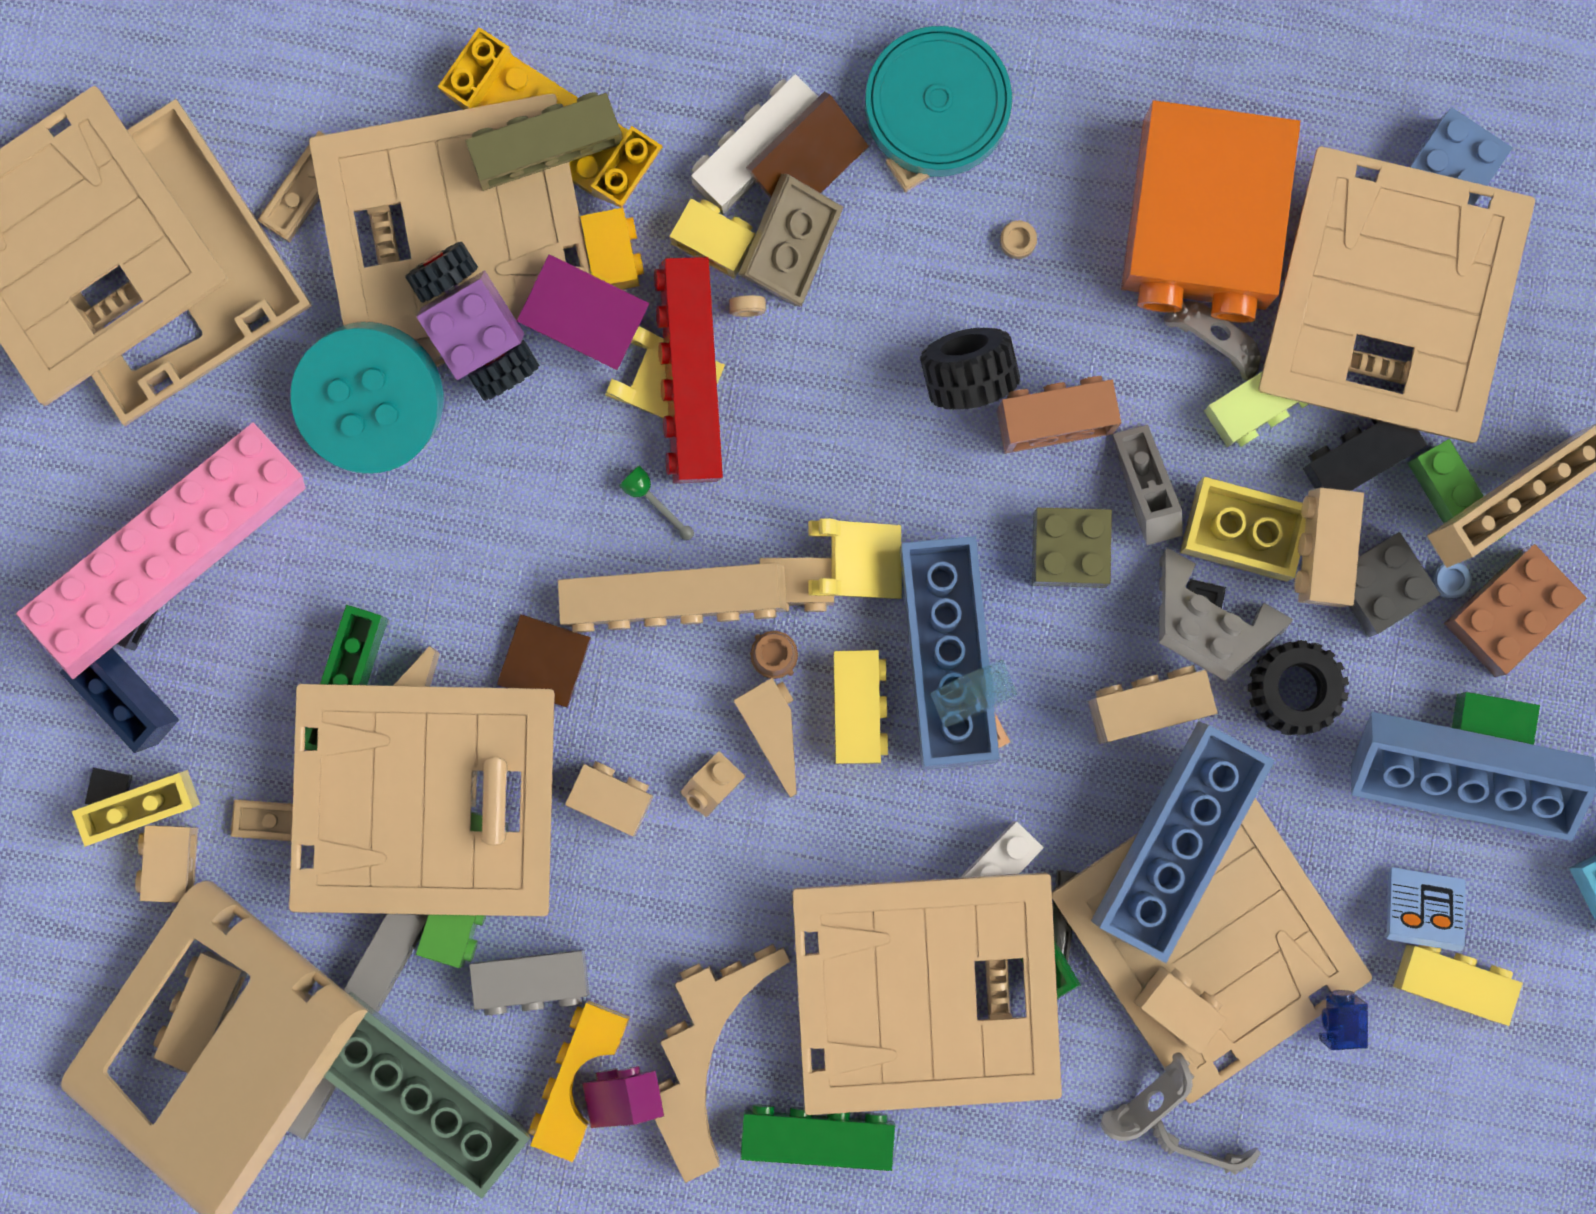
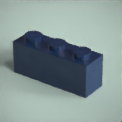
[60,648,179,753]

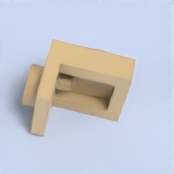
[680,751,746,817]

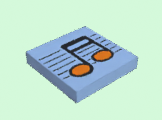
[1386,867,1466,952]

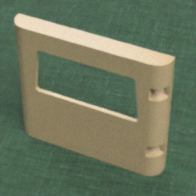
[71,99,312,426]
[61,881,368,1214]

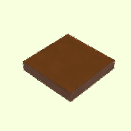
[497,614,592,708]

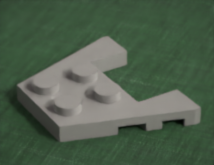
[1159,547,1293,680]

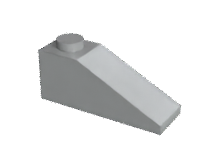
[1113,425,1182,545]

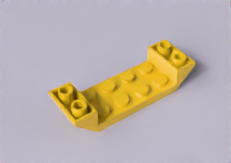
[438,27,663,208]

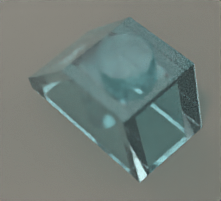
[930,659,1018,728]

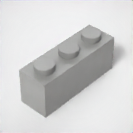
[469,950,590,1016]

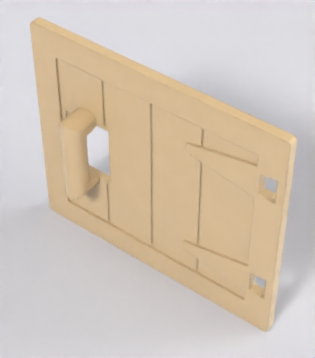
[0,86,228,406]
[309,94,591,341]
[1258,146,1535,443]
[289,684,555,916]
[1052,798,1372,1104]
[792,872,1062,1115]

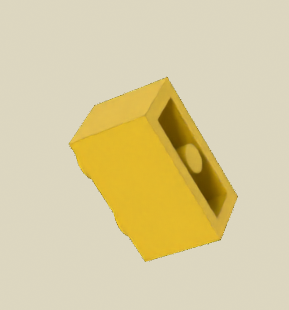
[580,207,645,290]

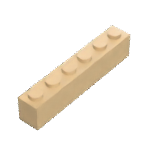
[1427,424,1596,568]
[558,563,787,633]

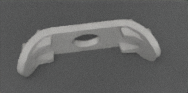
[1163,301,1261,380]
[1100,1052,1194,1141]
[1152,1120,1261,1175]

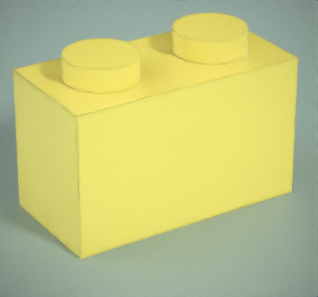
[669,199,755,279]

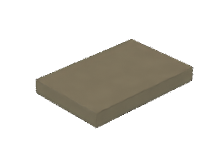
[738,174,844,307]

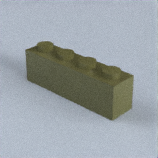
[466,92,622,191]

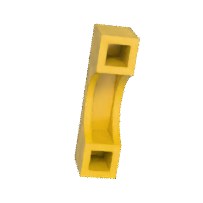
[528,1000,630,1162]

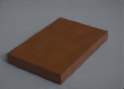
[746,91,869,199]

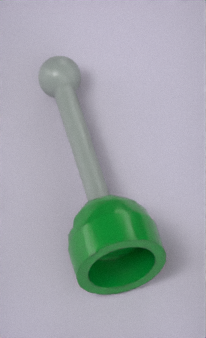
[619,465,694,540]

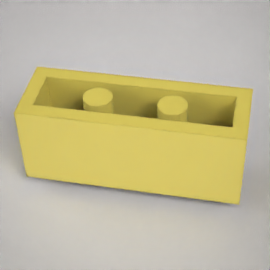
[833,650,888,764]
[72,770,200,847]
[1393,944,1523,1026]

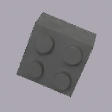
[1348,532,1441,637]

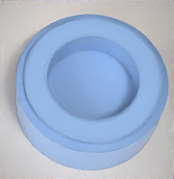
[1432,563,1472,599]

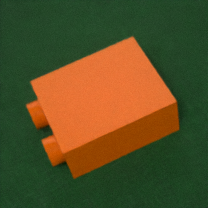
[1121,100,1301,323]

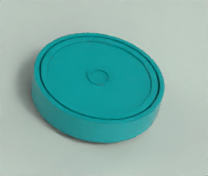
[865,26,1012,177]
[290,322,444,474]

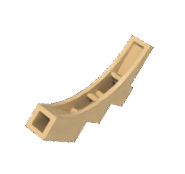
[655,944,790,1183]

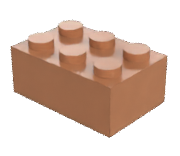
[997,376,1121,454]
[1444,544,1587,677]

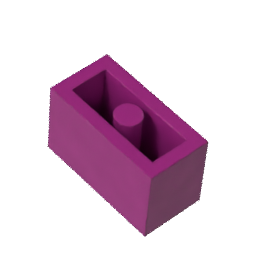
[582,1066,664,1128]

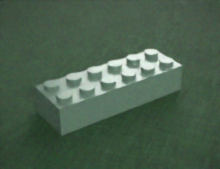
[324,991,530,1199]

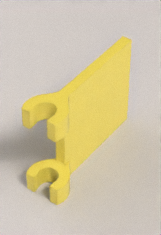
[605,326,725,419]
[808,518,902,599]

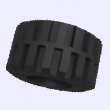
[920,328,1020,410]
[1248,640,1349,736]

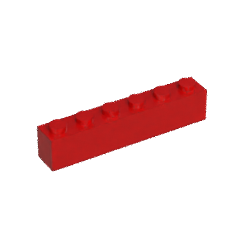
[654,257,723,484]

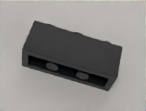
[1302,419,1427,491]

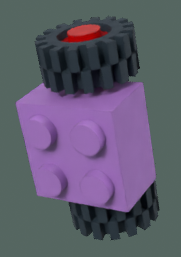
[405,241,540,401]

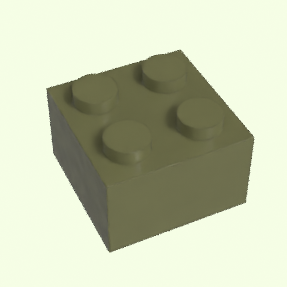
[1032,507,1112,588]

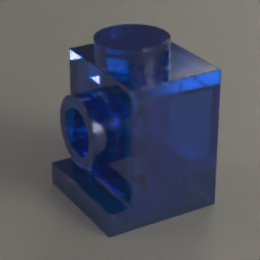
[1319,990,1368,1050]

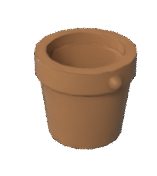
[750,631,798,679]

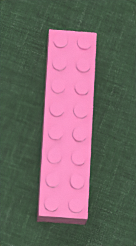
[16,422,306,679]

